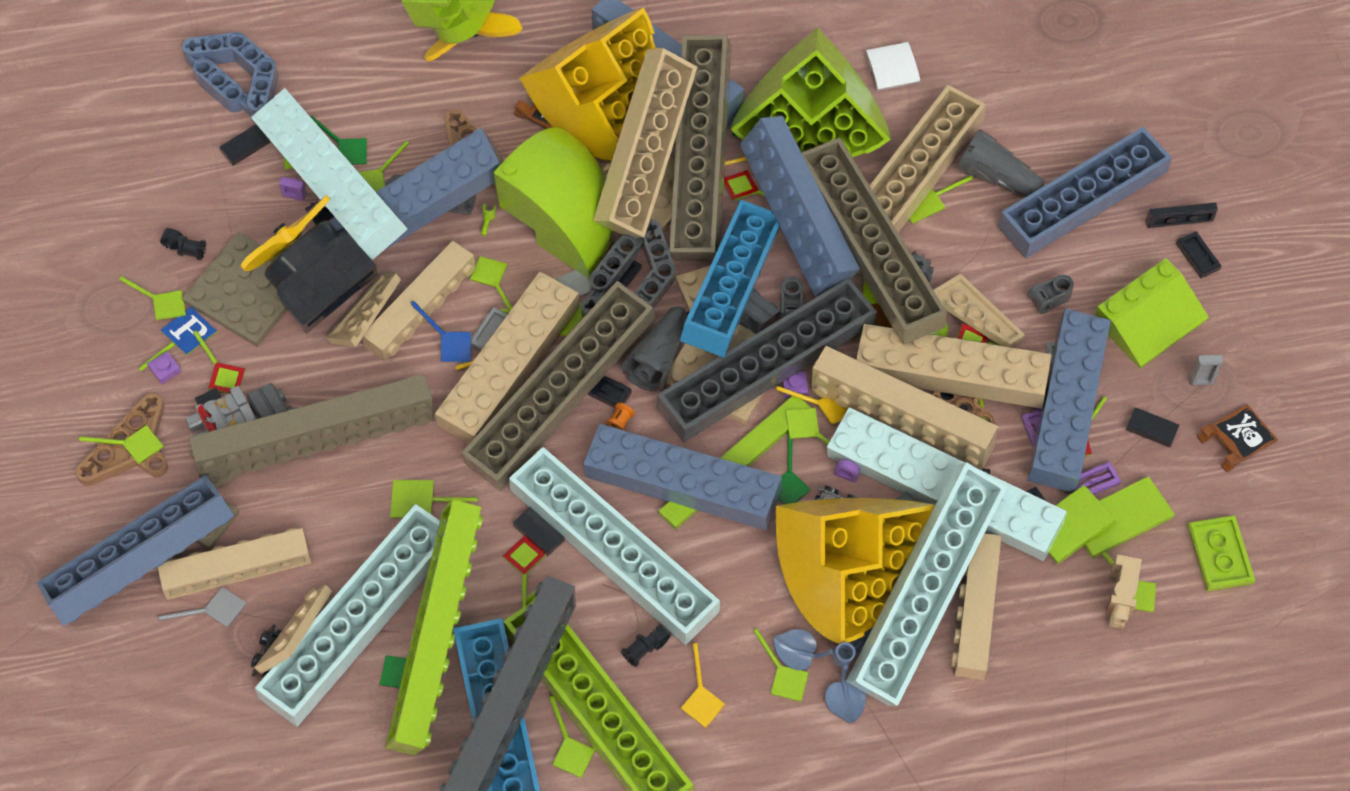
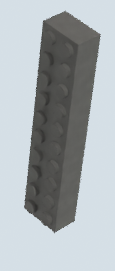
[656,278,877,442]
[439,575,576,791]

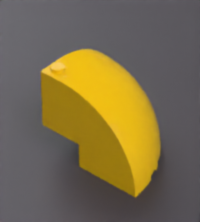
[519,7,659,161]
[776,498,934,644]

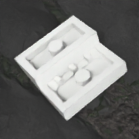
[865,42,920,91]

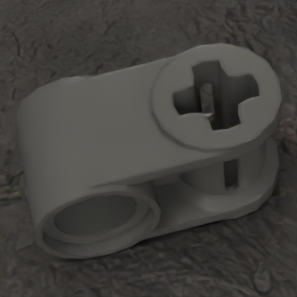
[1027,274,1074,314]
[780,277,804,319]

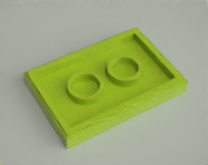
[1048,485,1115,565]
[1187,515,1256,592]

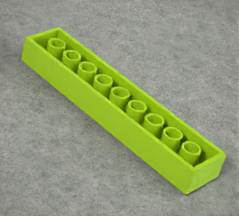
[385,499,483,756]
[503,600,694,791]

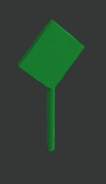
[310,116,367,165]
[779,431,811,504]
[379,655,407,688]

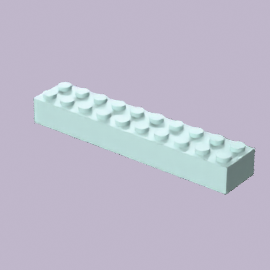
[251,88,408,260]
[827,407,1067,562]
[509,447,720,646]
[846,462,1007,706]
[255,504,440,727]

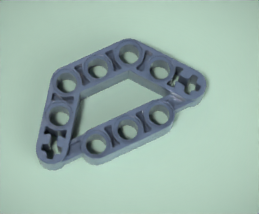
[182,32,278,121]

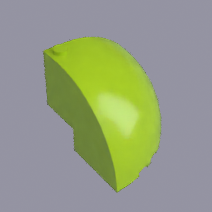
[731,27,890,158]
[493,127,613,280]

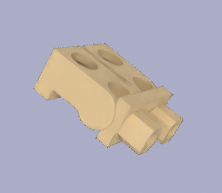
[1105,554,1142,629]

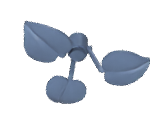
[773,627,873,723]

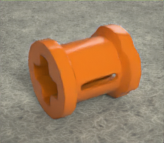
[605,403,635,431]

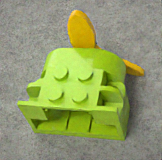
[401,0,522,62]

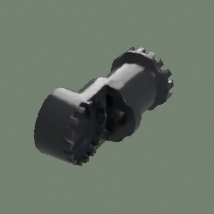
[160,228,206,260]
[621,625,671,667]

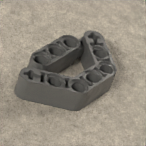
[581,219,675,318]

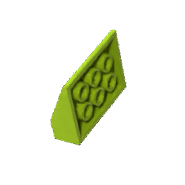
[1095,258,1209,368]

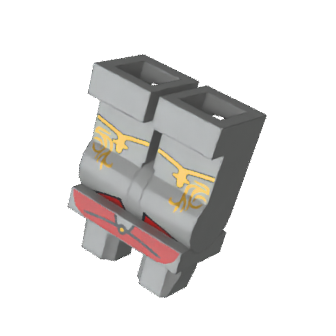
[185,386,256,436]

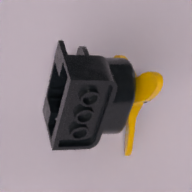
[240,195,378,334]

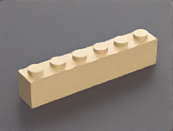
[362,241,475,361]
[158,528,312,600]
[951,533,1001,680]

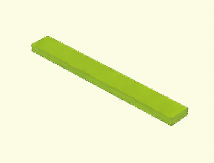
[659,396,811,530]

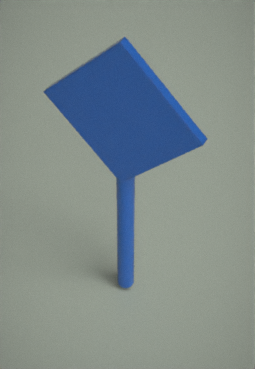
[411,301,471,362]

